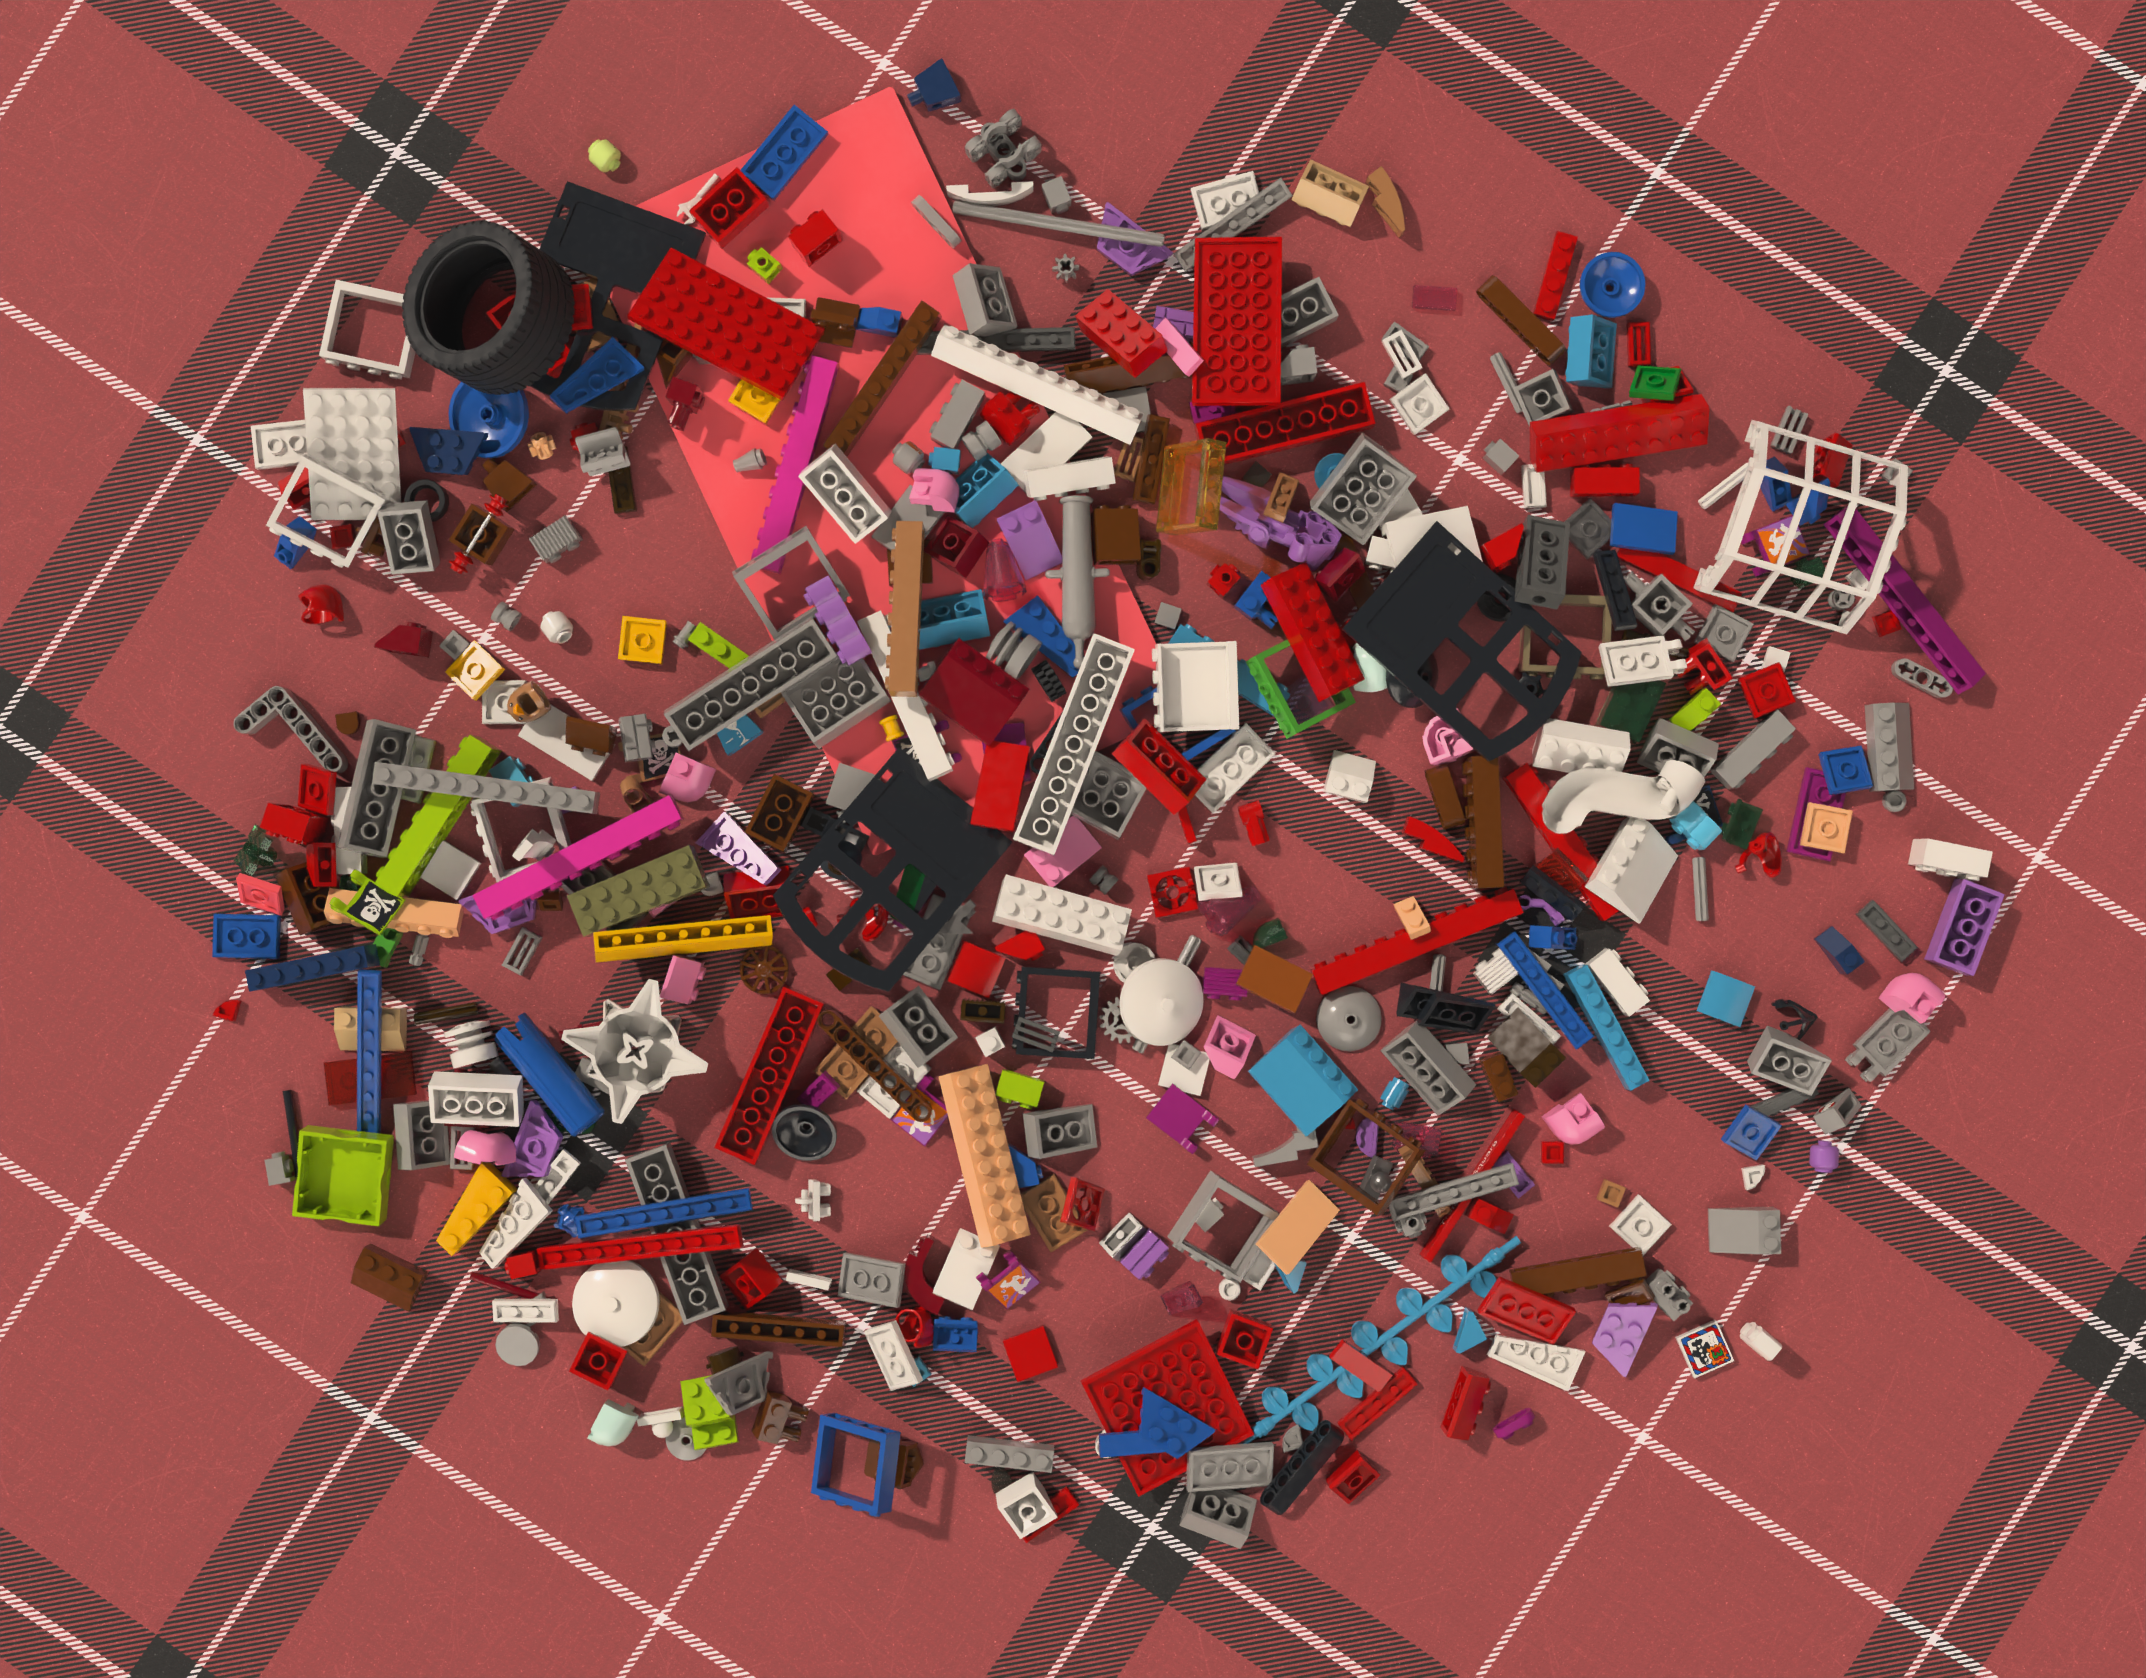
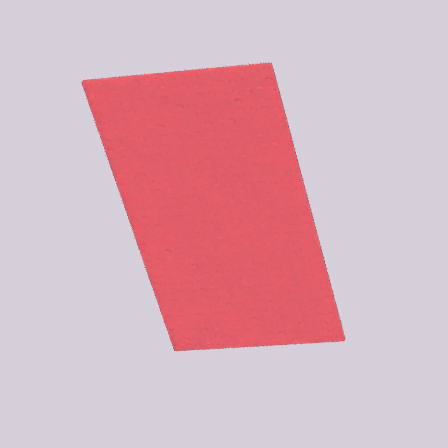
[610,87,1157,856]

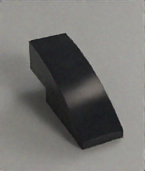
[800,806,869,853]

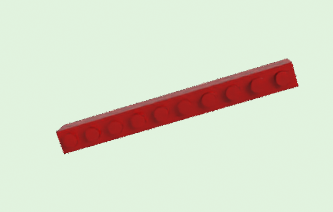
[1310,886,1524,995]

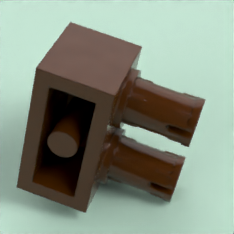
[751,1390,809,1445]

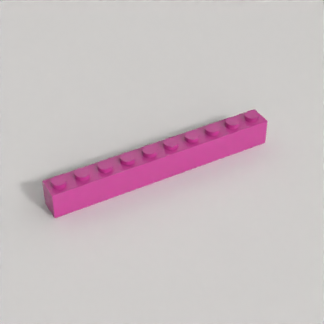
[751,355,839,574]
[472,795,684,921]

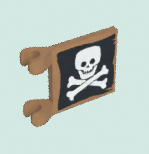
[618,732,681,783]

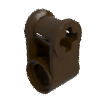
[1136,538,1161,581]

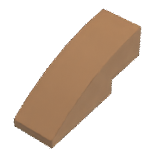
[1365,166,1405,238]

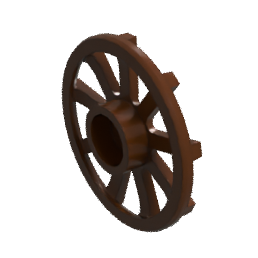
[740,946,789,994]

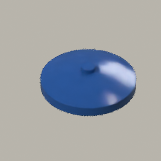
[449,382,529,458]

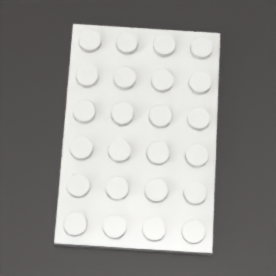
[303,388,401,520]

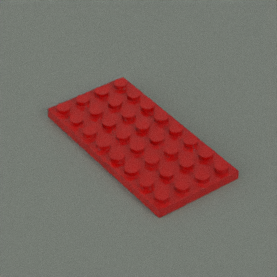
[1192,237,1282,406]
[627,248,825,401]

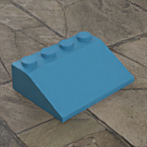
[1248,1024,1358,1137]

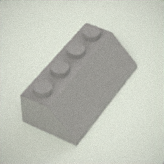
[1865,703,1914,792]
[1381,1021,1476,1116]

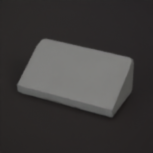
[1099,1212,1147,1261]

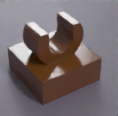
[537,888,563,911]

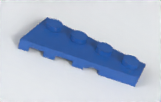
[550,337,645,413]
[1003,595,1079,678]

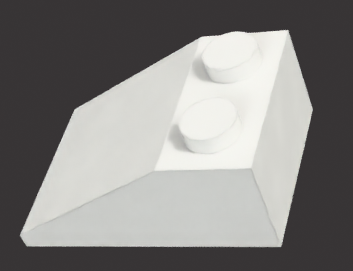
[932,1228,1000,1310]

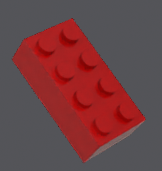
[1075,289,1168,378]

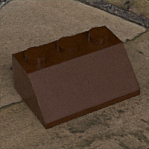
[275,862,337,936]
[351,1244,429,1312]

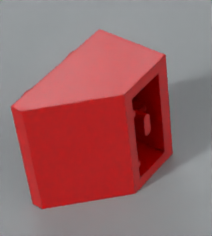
[1813,433,1853,488]

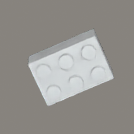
[1908,838,1993,881]

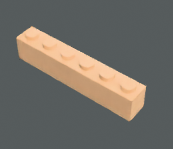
[324,888,464,938]

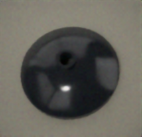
[1386,653,1438,708]
[772,1104,837,1161]

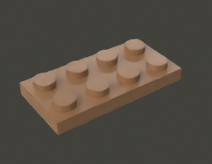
[814,1006,898,1099]

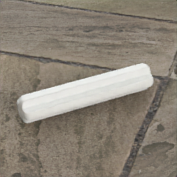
[1698,462,1749,509]

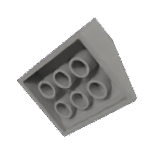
[1310,432,1417,545]
[781,654,891,749]
[1071,751,1146,840]

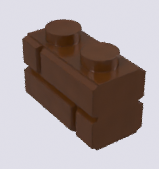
[1479,1052,1518,1102]

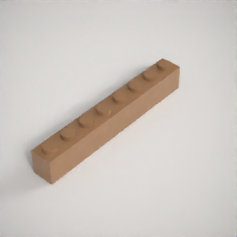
[885,521,925,697]

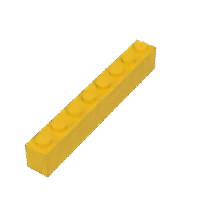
[593,915,773,963]

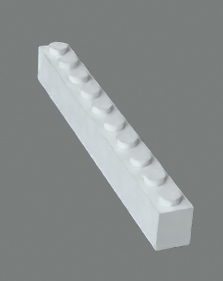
[931,324,1144,444]

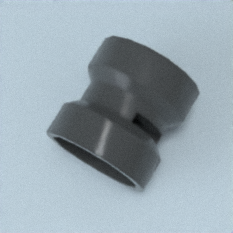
[1089,865,1119,895]

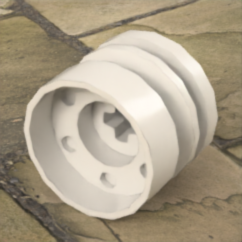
[444,1020,499,1069]

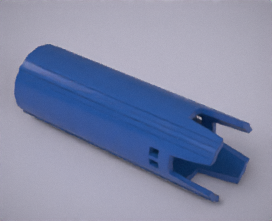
[494,1013,605,1137]

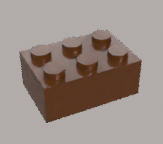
[745,774,816,852]

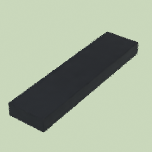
[1593,550,1638,631]

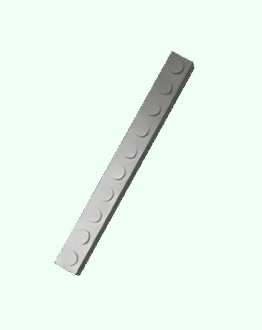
[372,762,600,814]

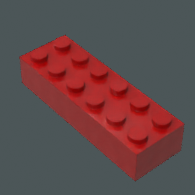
[1261,562,1365,702]

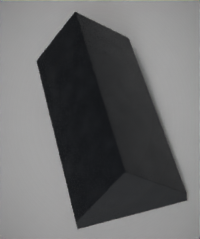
[1396,983,1496,1034]

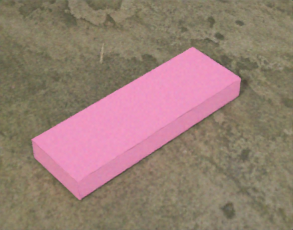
[1155,318,1204,376]

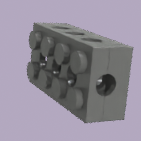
[1515,515,1570,610]

